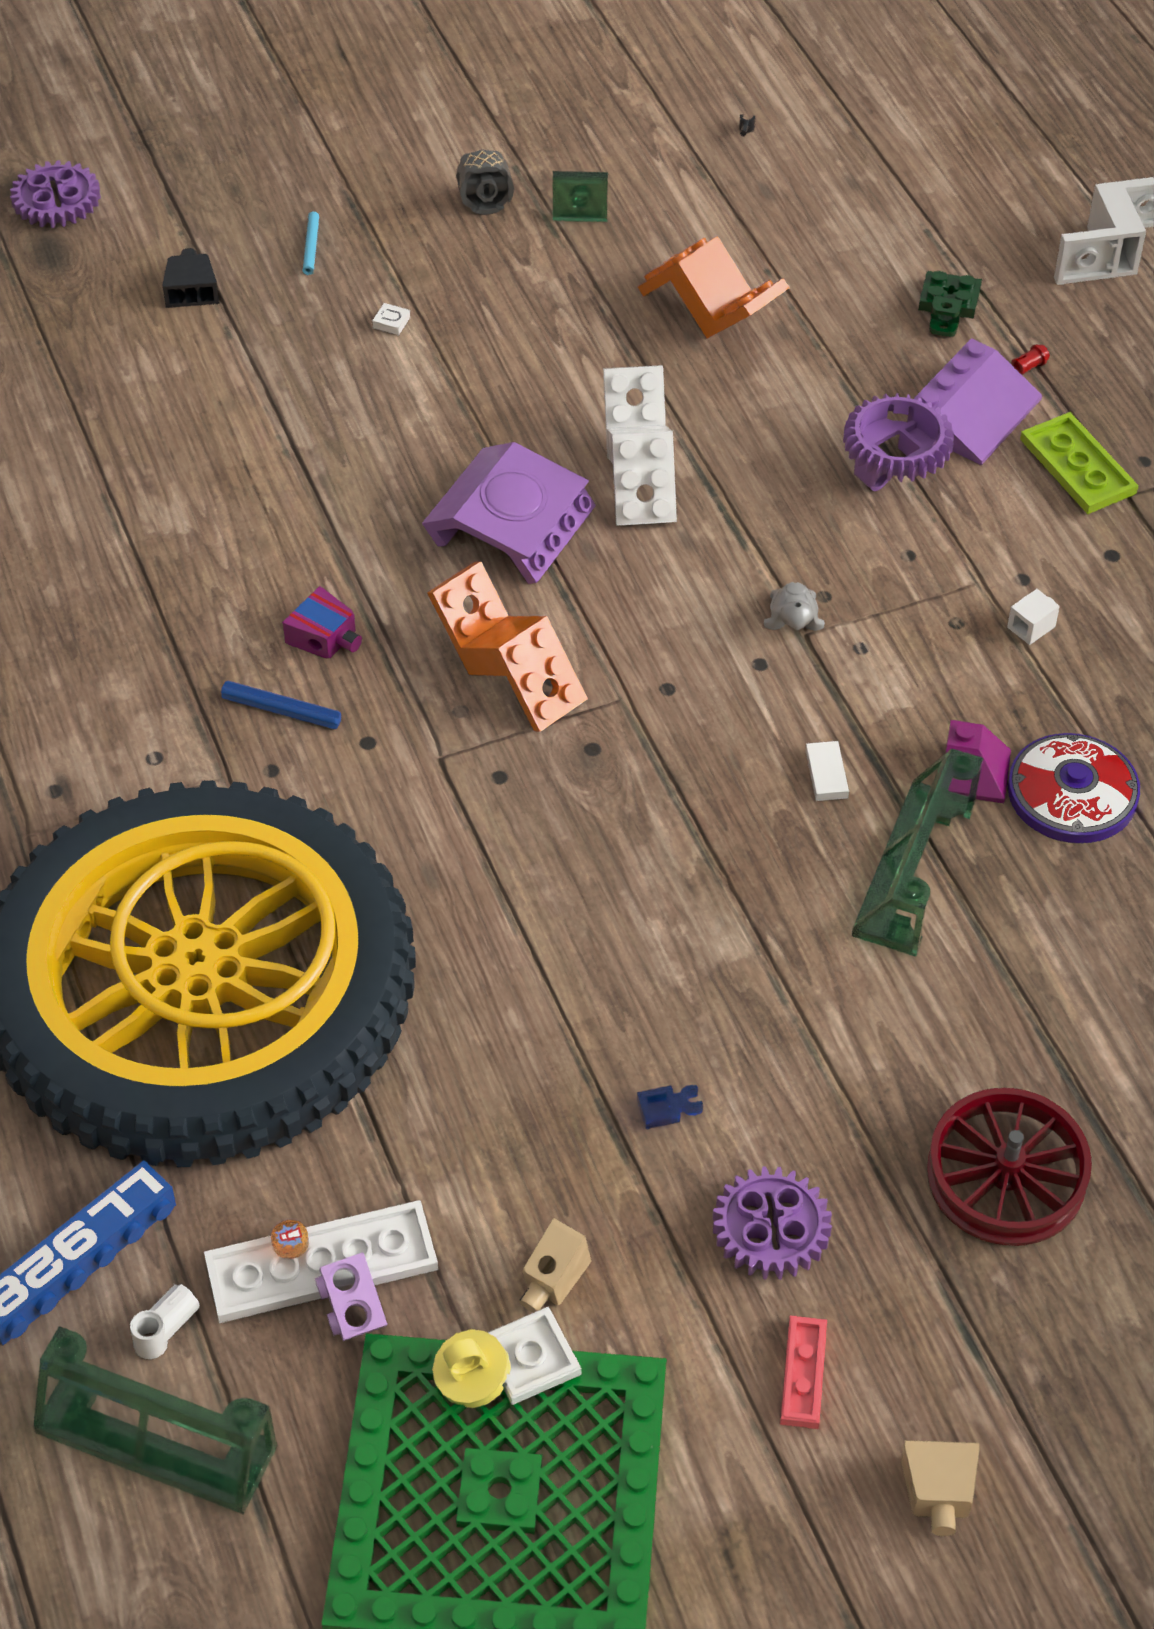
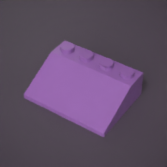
[907,338,1042,465]

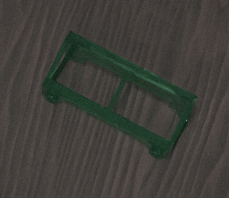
[852,749,984,957]
[33,1326,277,1514]

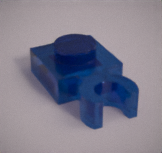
[637,1085,703,1129]

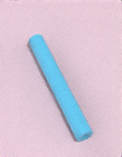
[303,212,319,275]

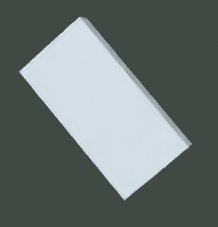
[806,741,849,801]

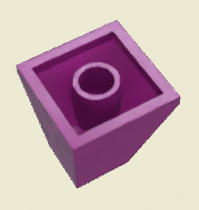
[939,720,1011,804]

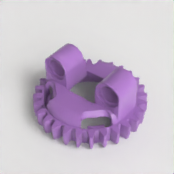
[843,393,954,491]

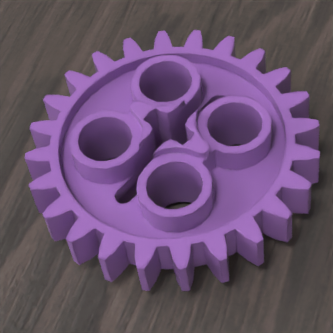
[10,160,101,228]
[713,1167,832,1280]

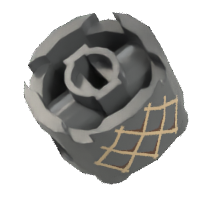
[456,150,514,215]

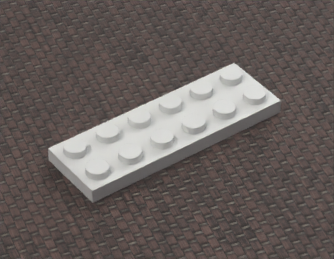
[204,1200,438,1323]

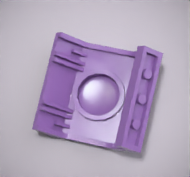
[422,442,596,584]

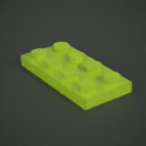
[1020,412,1139,514]

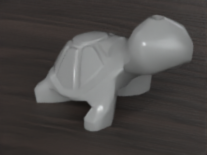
[764,582,825,631]

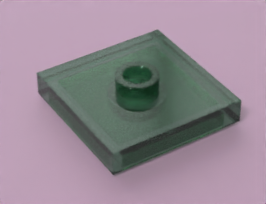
[553,171,608,222]

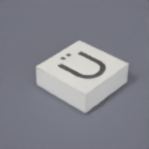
[372,303,410,335]

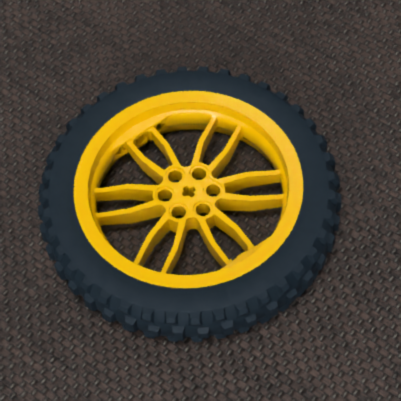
[0,780,416,1167]

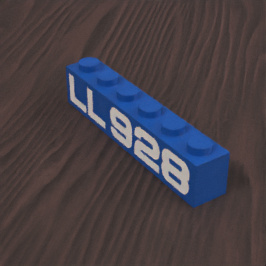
[0,1160,176,1345]

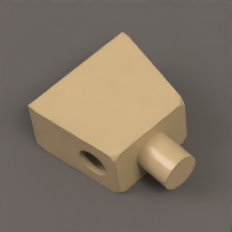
[519,1218,591,1313]
[901,1441,979,1536]

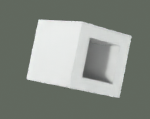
[1007,589,1060,645]

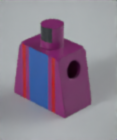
[282,586,362,659]

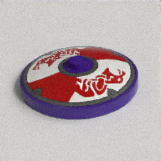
[1008,733,1140,843]

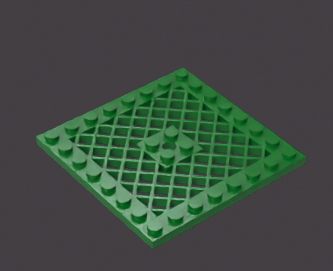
[322,1333,667,1629]

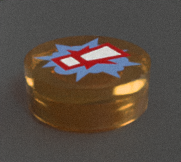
[271,1220,309,1259]

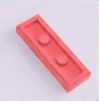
[780,1316,827,1429]

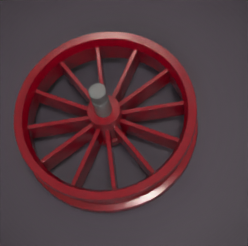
[927,1088,1092,1246]

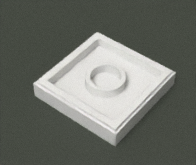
[488,1306,581,1405]

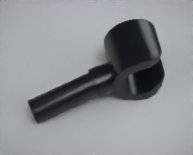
[739,114,755,136]

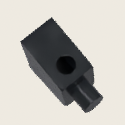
[162,248,219,308]

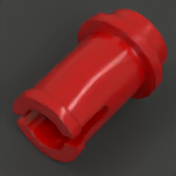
[1011,344,1050,375]

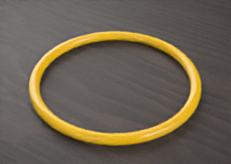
[110,841,335,1028]

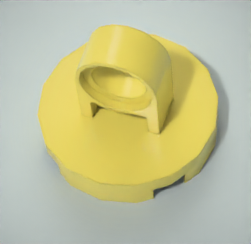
[433,1329,511,1408]

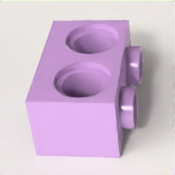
[315,1252,387,1341]

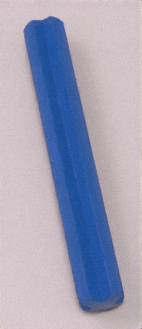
[221,681,341,729]

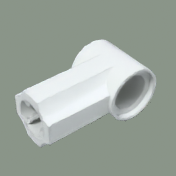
[130,1284,200,1359]

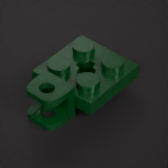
[918,271,982,337]

